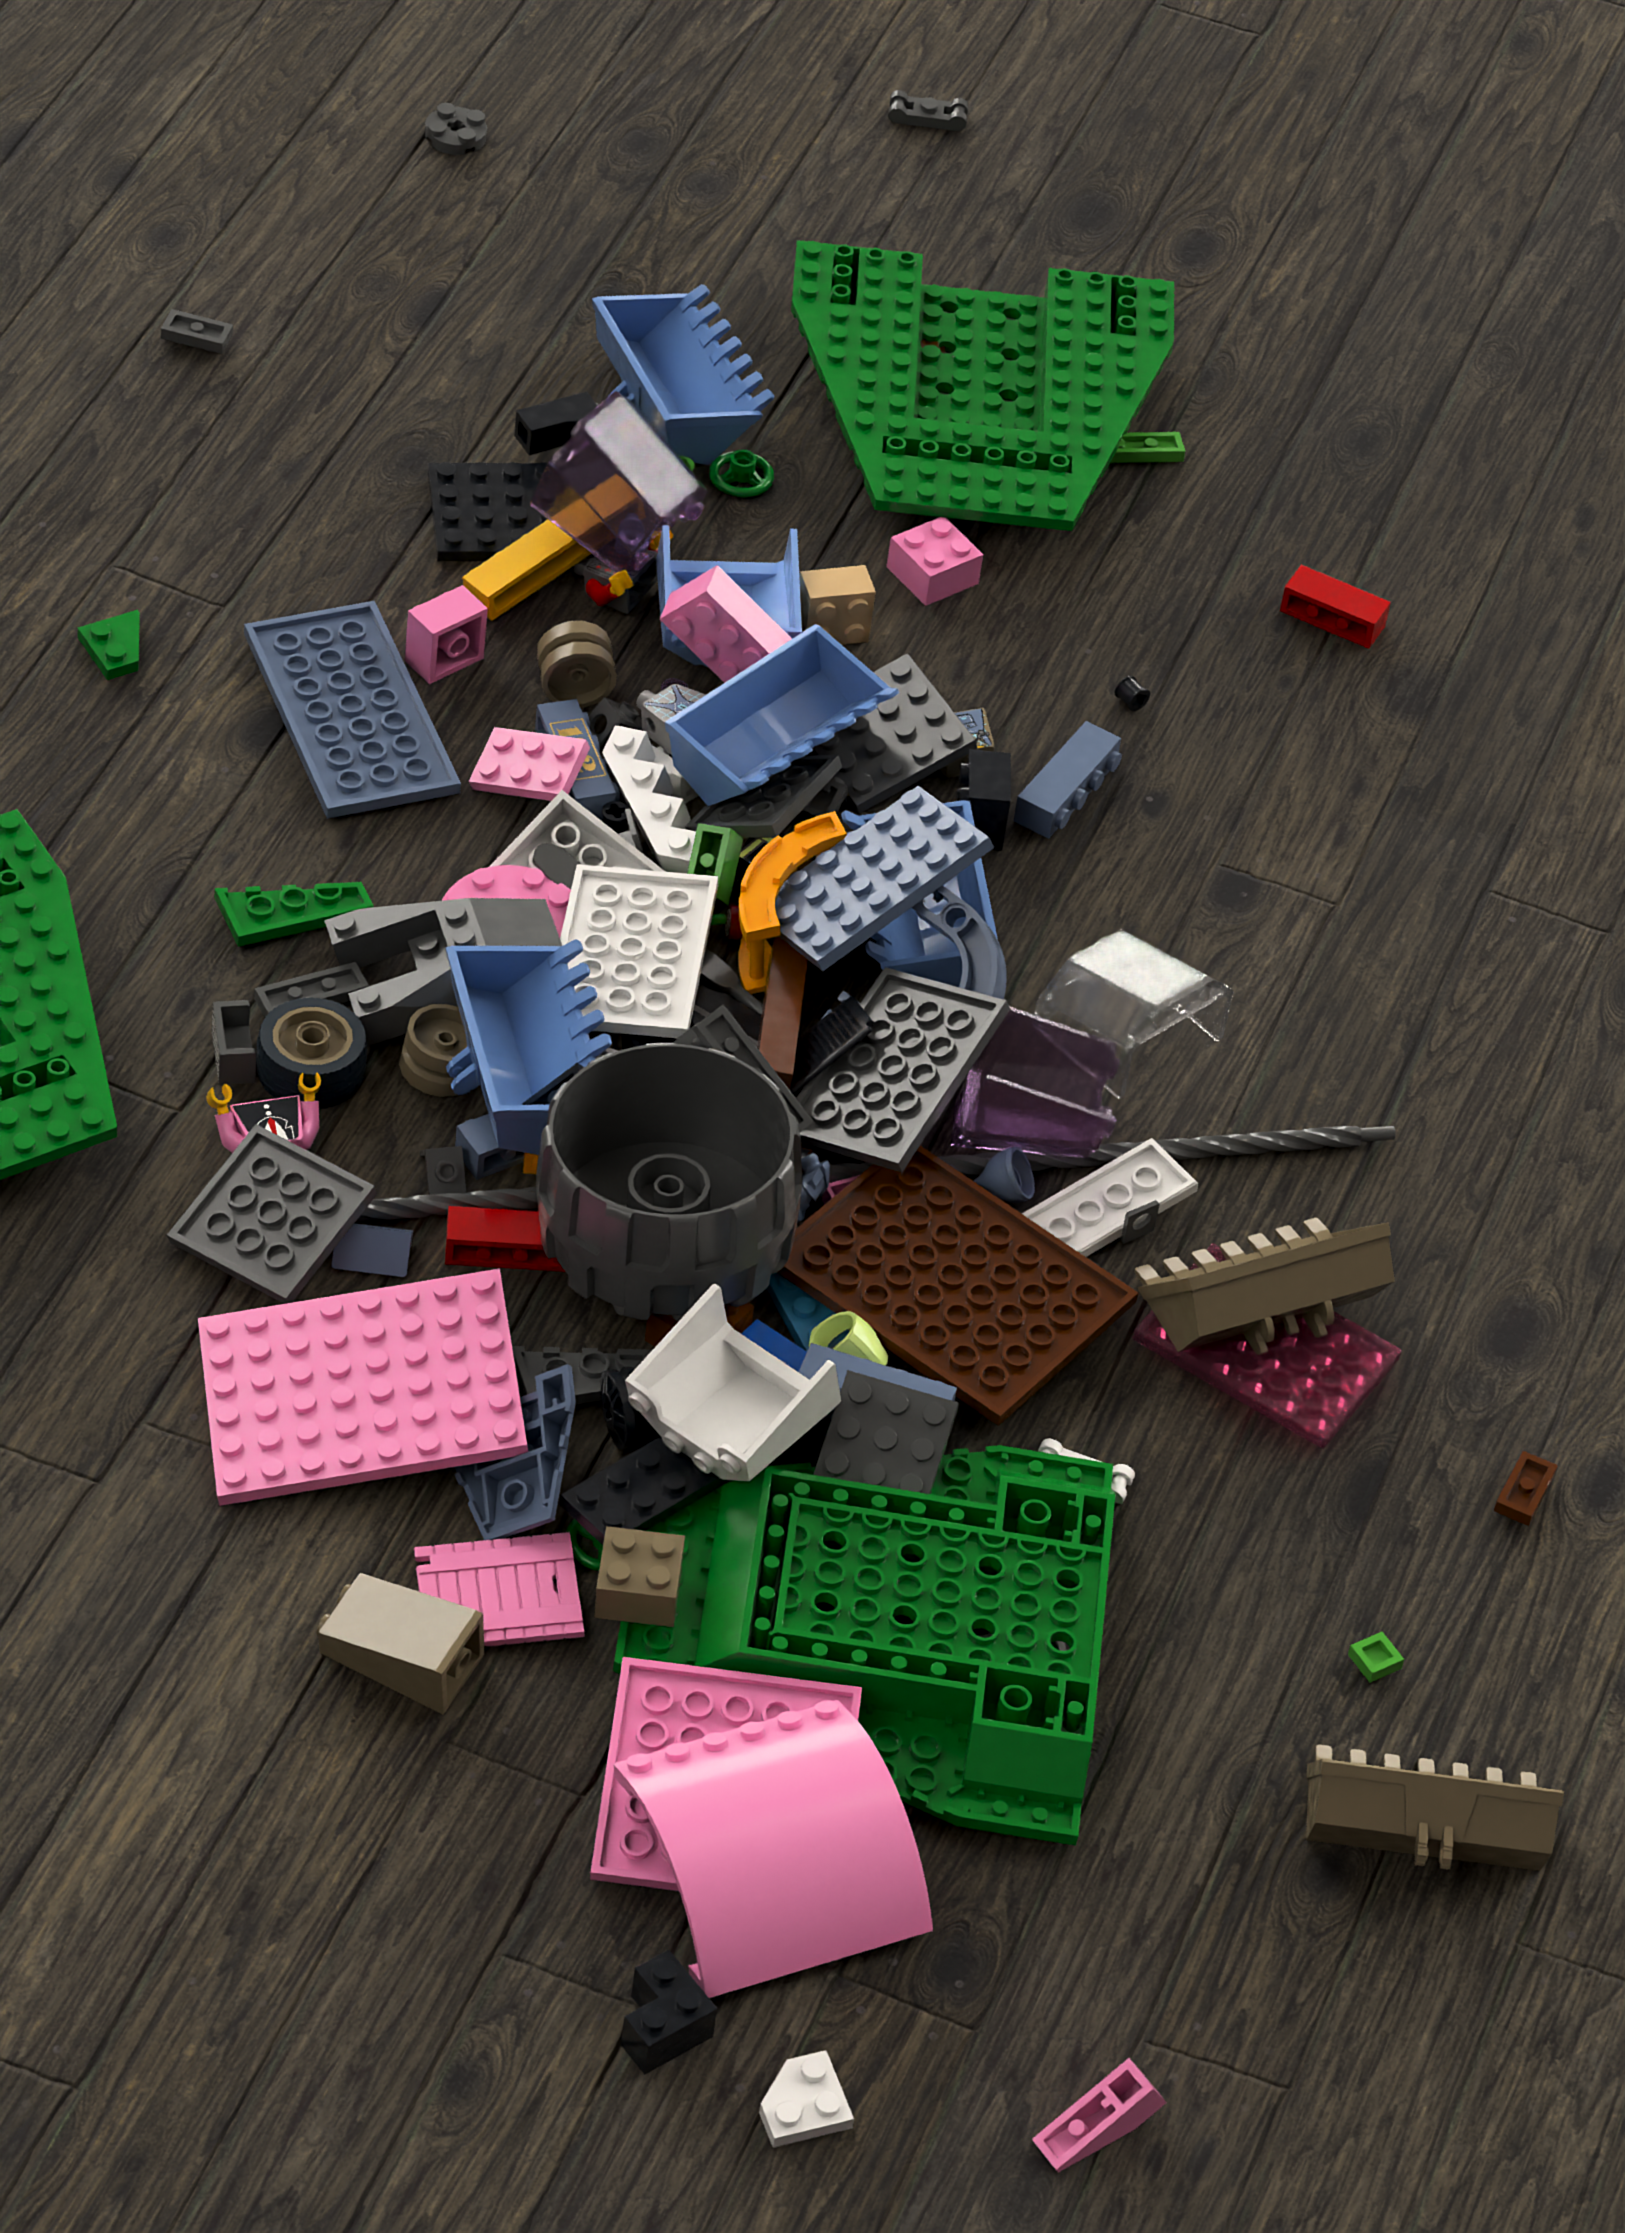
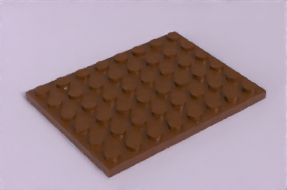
[777,1146,1138,1426]

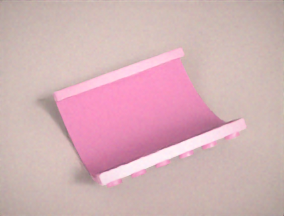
[613,1700,933,1998]

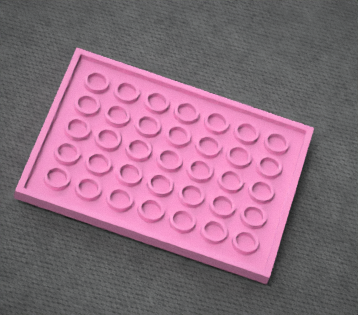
[198,1269,529,1506]

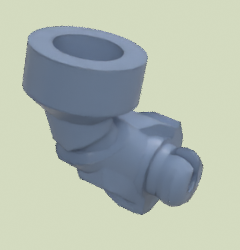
[797,1153,830,1223]

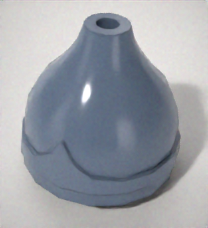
[974,1146,1035,1203]

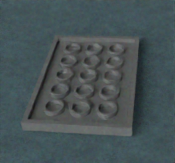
[796,967,1010,1172]

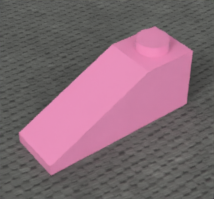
[1032,2058,1167,2173]

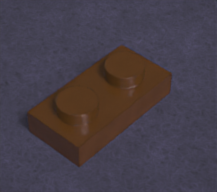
[1494,1451,1558,1526]

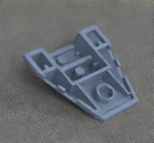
[454,1364,576,1541]

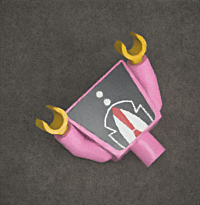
[206,1073,321,1153]

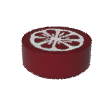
[725,905,743,941]

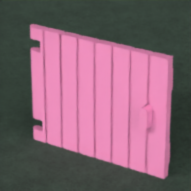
[414,1532,584,1647]

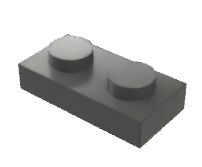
[161,309,233,354]

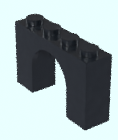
[514,391,649,507]

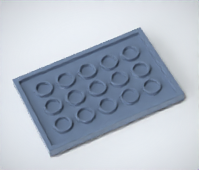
[775,786,994,971]

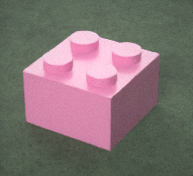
[886,517,983,606]
[405,585,488,684]

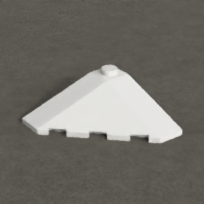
[489,790,665,872]

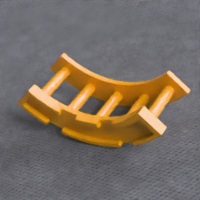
[738,811,847,994]

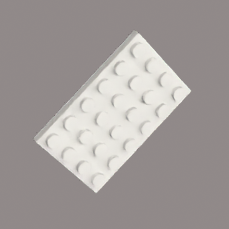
[560,864,718,1038]

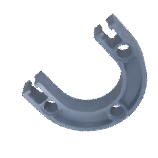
[821,885,1007,1019]

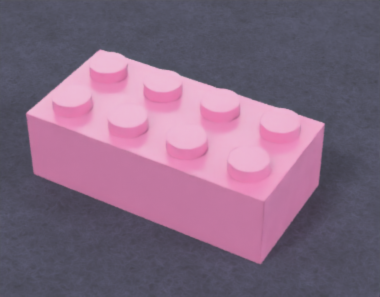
[659,565,792,683]

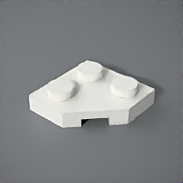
[759,2050,854,2148]

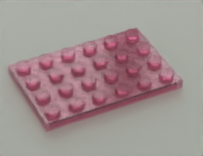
[1133,1243,1402,1449]

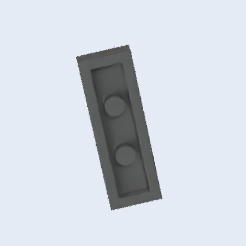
[254,962,369,1017]

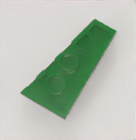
[214,882,374,947]

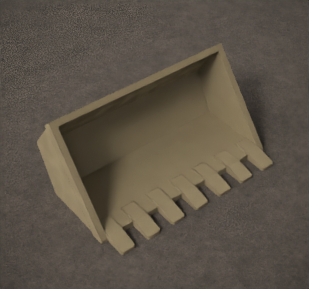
[1134,1218,1395,1355]

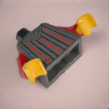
[574,524,673,614]

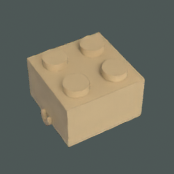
[799,565,876,645]

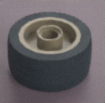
[256,997,367,1109]

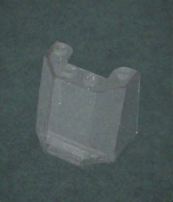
[1033,929,1234,1099]

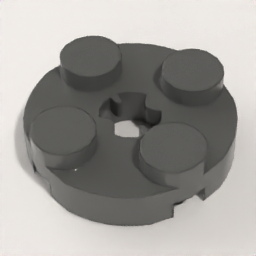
[425,103,487,155]

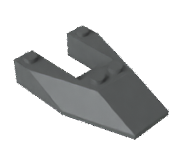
[324,898,562,1047]

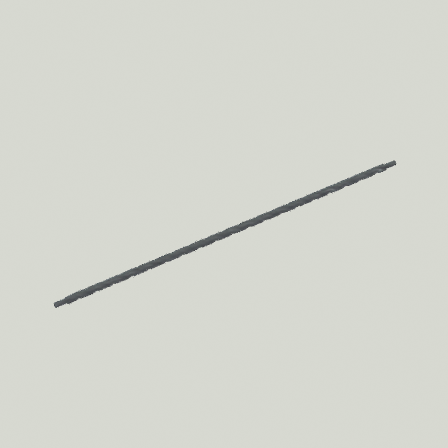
[356,1126,1396,1222]

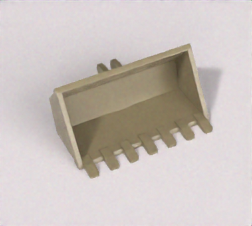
[1306,1745,1564,1871]

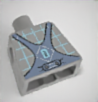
[636,684,706,755]

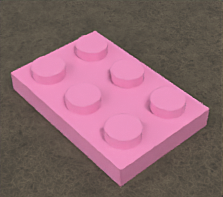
[469,727,590,801]

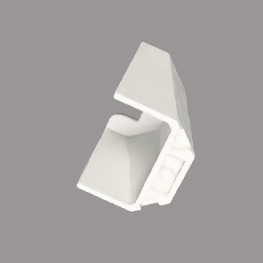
[625,1283,841,1481]

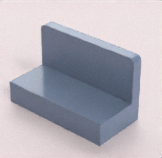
[332,1223,413,1277]

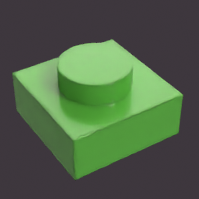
[1348,1632,1404,1683]

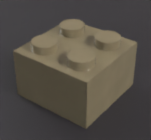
[595,1526,685,1627]

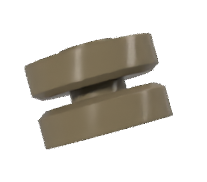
[537,621,617,708]
[399,1004,467,1097]

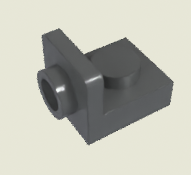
[800,776,849,818]

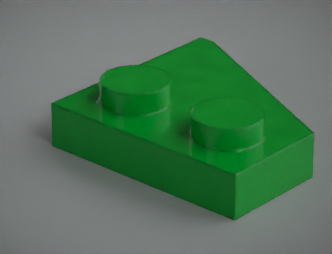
[78,609,140,680]

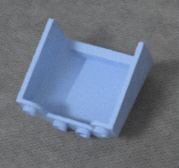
[656,525,802,667]

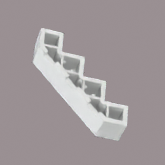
[602,725,696,874]

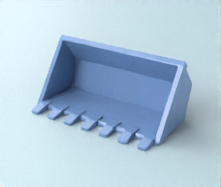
[592,284,774,465]
[665,624,900,806]
[841,800,998,987]
[445,939,612,1155]

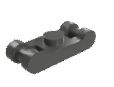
[888,90,969,131]

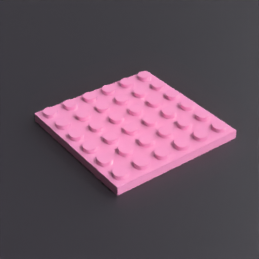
[590,1657,862,1891]

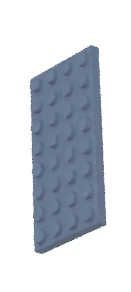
[244,601,461,819]

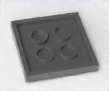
[813,1370,959,1494]

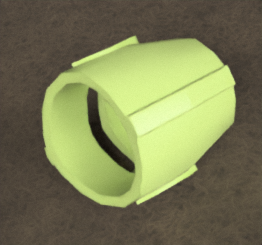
[809,1311,888,1366]

